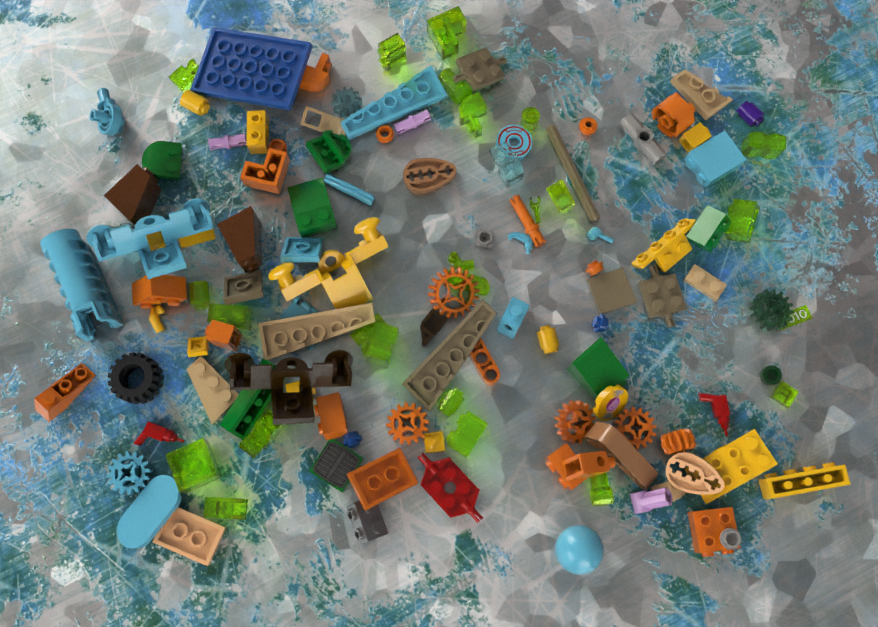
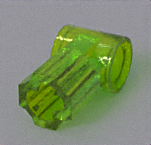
[438,68,473,105]
[589,472,614,507]

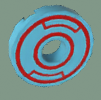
[496,124,533,161]

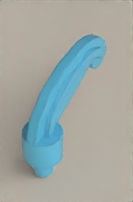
[508,232,533,254]

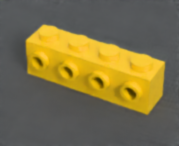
[758,462,851,500]

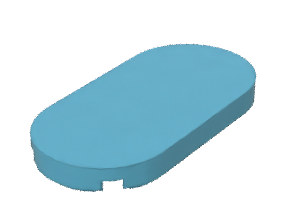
[117,475,182,549]

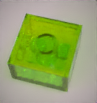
[165,438,222,494]

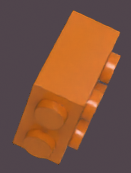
[687,507,740,557]

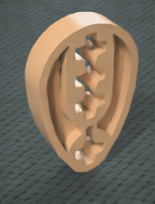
[666,452,724,495]

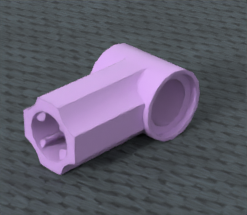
[630,487,673,514]

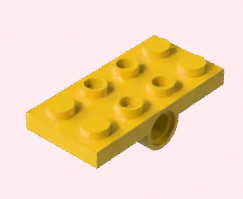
[684,429,778,504]

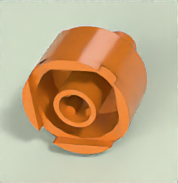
[652,92,695,138]

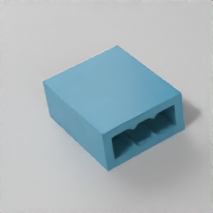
[684,131,747,188]

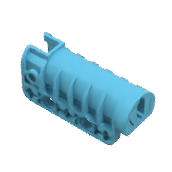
[40,229,124,342]

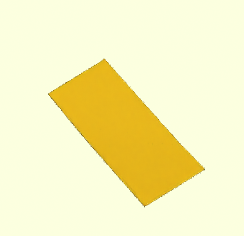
[179,229,216,248]

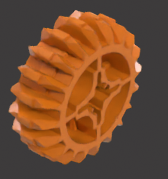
[428,266,480,318]

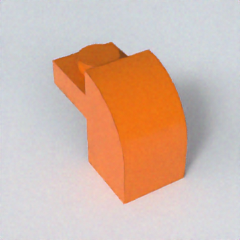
[299,53,332,92]

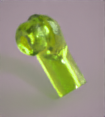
[448,252,474,270]

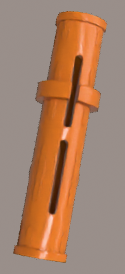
[509,195,547,248]

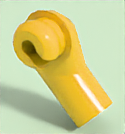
[149,304,165,333]

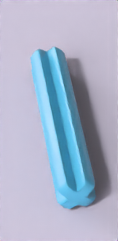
[324,173,375,205]

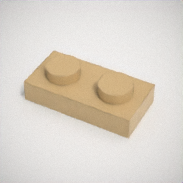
[683,264,727,301]

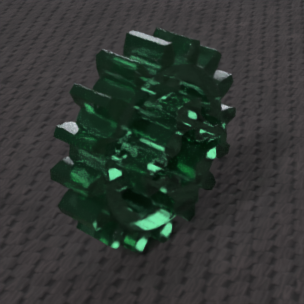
[749,289,794,331]

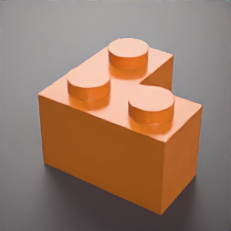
[240,148,290,194]
[132,275,187,309]

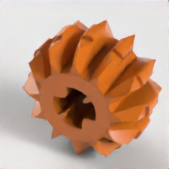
[660,428,696,455]

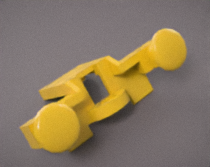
[268,217,389,309]

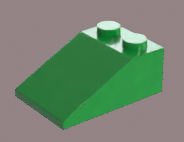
[287,177,338,237]

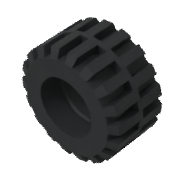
[108,352,164,404]

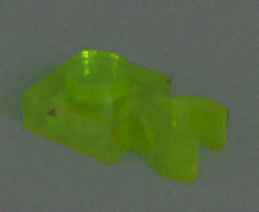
[168,59,199,91]

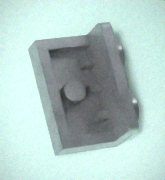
[347,501,388,545]

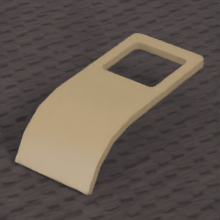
[300,106,346,136]

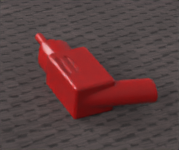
[698,393,730,437]
[133,421,185,446]

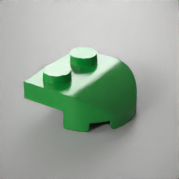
[305,130,352,174]
[142,141,182,181]

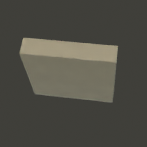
[587,267,637,315]
[223,270,264,306]

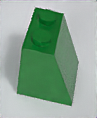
[566,337,630,400]

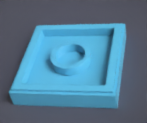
[280,237,324,262]

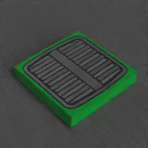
[309,439,364,493]

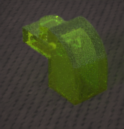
[459,92,487,138]
[239,410,283,458]

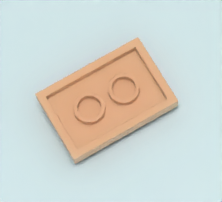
[153,507,227,566]

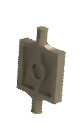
[453,47,507,91]
[638,265,687,328]

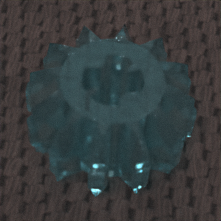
[331,86,362,118]

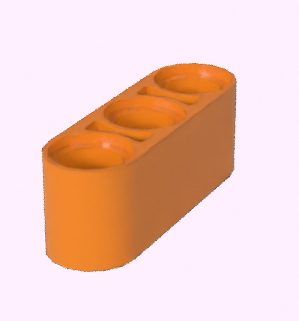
[469,338,500,386]

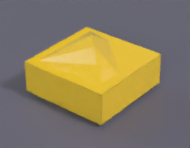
[187,336,209,357]
[423,431,445,454]

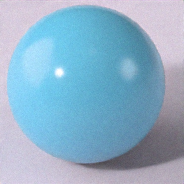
[555,525,604,575]

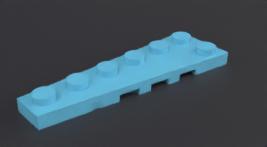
[340,65,447,140]

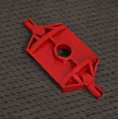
[417,452,484,523]

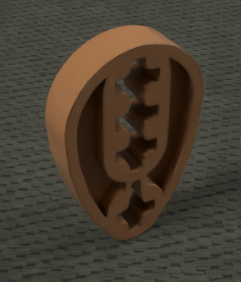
[403,158,456,194]

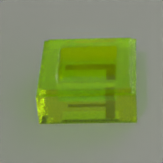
[770,381,799,408]

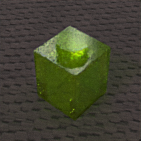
[546,179,575,212]

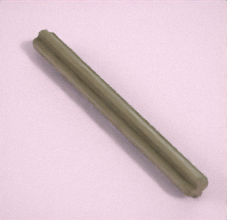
[546,124,600,223]

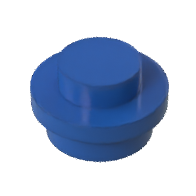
[592,314,609,333]
[343,431,363,448]

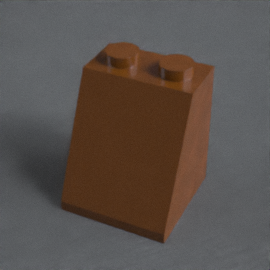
[104,164,161,225]
[217,206,262,273]

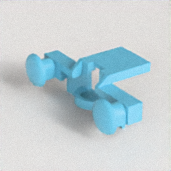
[86,198,214,279]

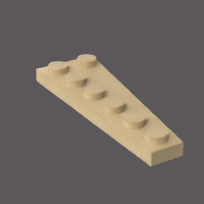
[258,303,376,361]

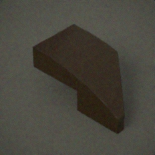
[420,308,448,347]

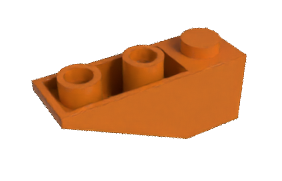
[34,363,96,422]

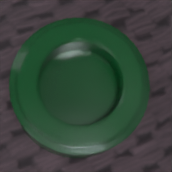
[760,365,782,386]

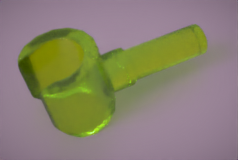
[529,196,541,223]

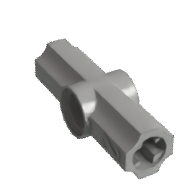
[619,113,667,165]

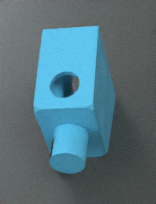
[497,297,530,340]

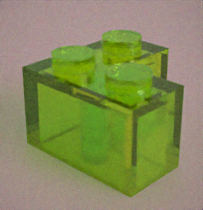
[426,6,467,60]
[361,321,399,368]

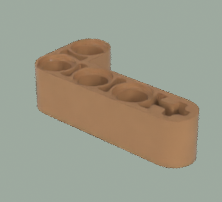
[584,421,658,490]

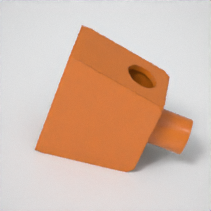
[562,451,615,481]

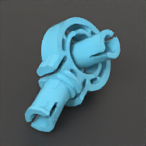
[89,88,125,136]

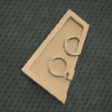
[670,69,733,121]
[187,356,239,425]

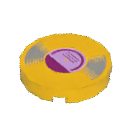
[593,384,628,421]

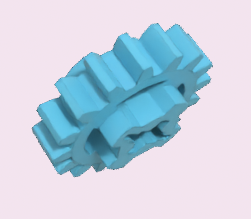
[106,451,153,495]

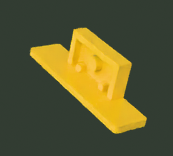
[631,218,696,272]

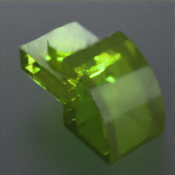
[203,497,248,520]

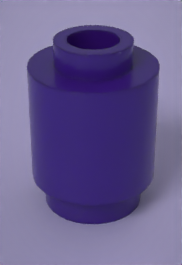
[736,101,765,128]

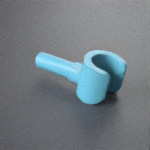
[587,227,614,243]

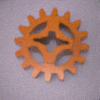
[554,400,596,444]
[386,402,430,446]
[613,407,657,450]

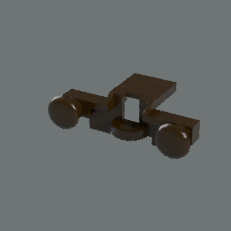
[224,350,353,425]

